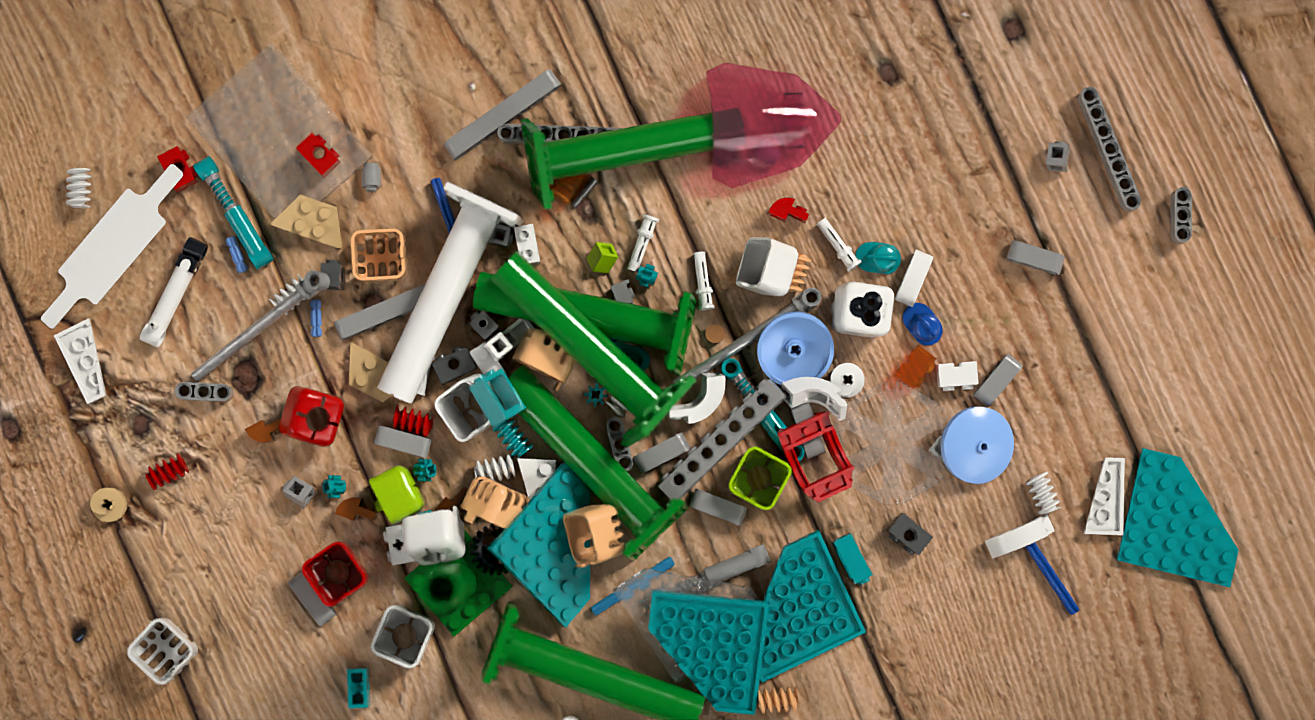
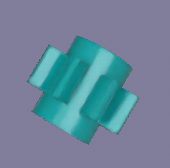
[635,264,658,288]
[584,383,608,407]
[413,459,437,482]
[322,475,346,498]

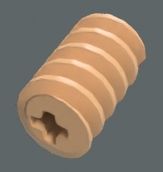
[789,253,812,293]
[758,686,798,714]

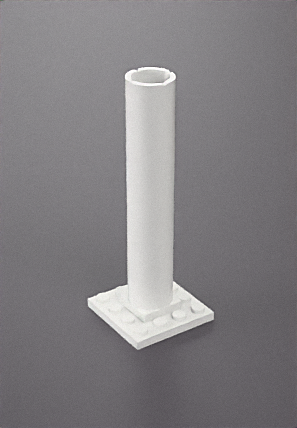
[377,182,524,403]

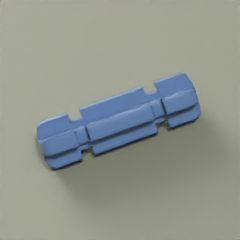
[225,236,248,273]
[310,299,322,337]

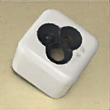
[830,282,894,338]

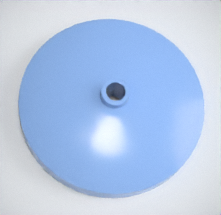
[757,311,834,385]
[941,406,1014,484]

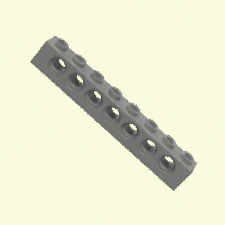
[658,379,787,500]

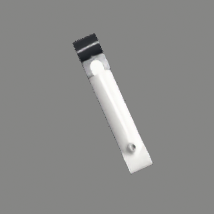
[140,237,208,348]

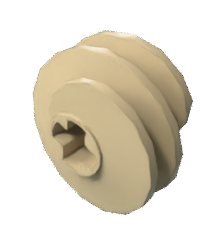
[90,487,127,522]

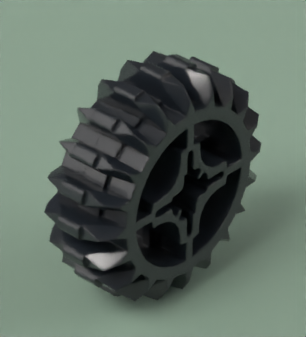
[470,524,509,576]

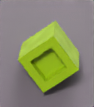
[587,242,618,273]

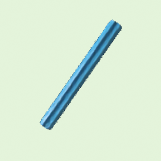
[591,557,675,616]

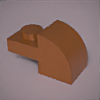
[245,418,281,443]
[335,498,378,521]

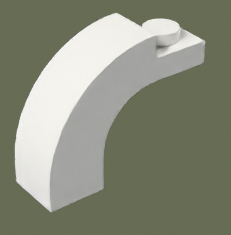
[484,319,534,362]
[666,372,725,424]
[781,377,847,421]
[985,514,1054,559]

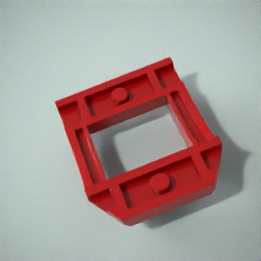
[777,411,854,503]

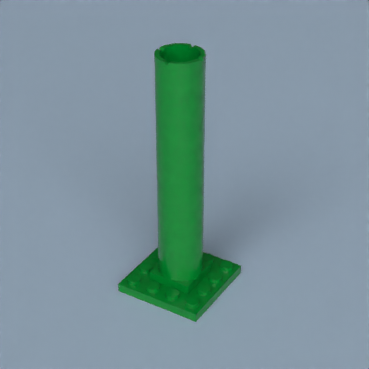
[520,108,745,209]
[490,251,696,448]
[473,272,697,376]
[508,365,689,562]
[404,529,513,637]
[481,602,705,720]

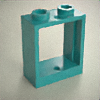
[469,368,526,428]
[831,533,873,585]

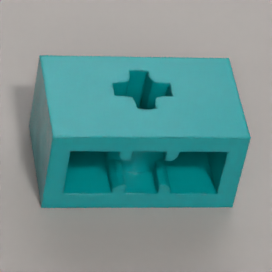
[347,667,370,709]

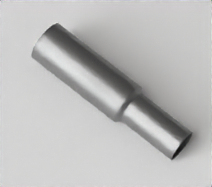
[571,177,598,208]

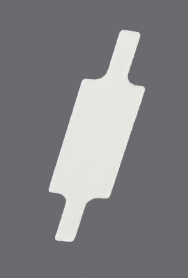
[41,164,183,329]

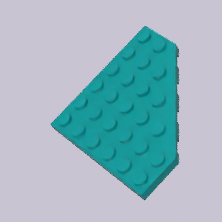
[1116,448,1239,587]
[488,463,590,628]
[760,530,866,683]
[648,590,769,715]

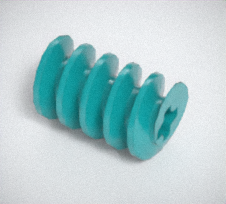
[492,419,534,460]

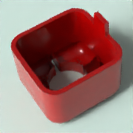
[279,386,344,447]
[302,541,369,606]

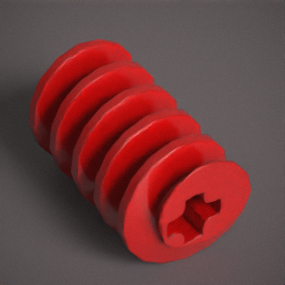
[393,404,435,437]
[145,453,189,490]

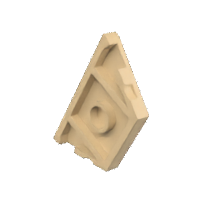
[271,194,342,249]
[349,343,393,403]

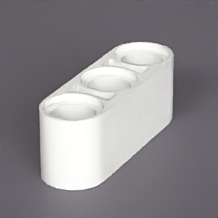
[895,249,934,307]

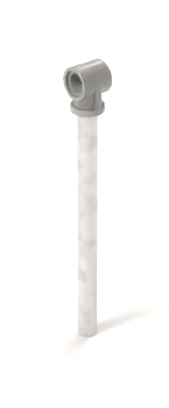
[191,270,330,381]
[673,288,821,383]

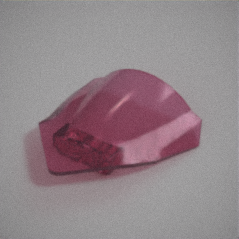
[706,62,841,189]

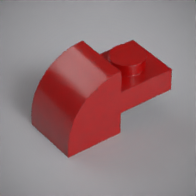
[767,197,809,223]

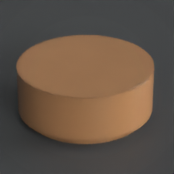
[705,324,724,344]

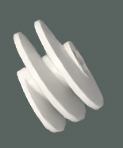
[830,363,864,398]

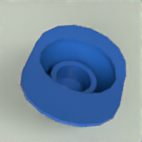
[903,303,943,345]

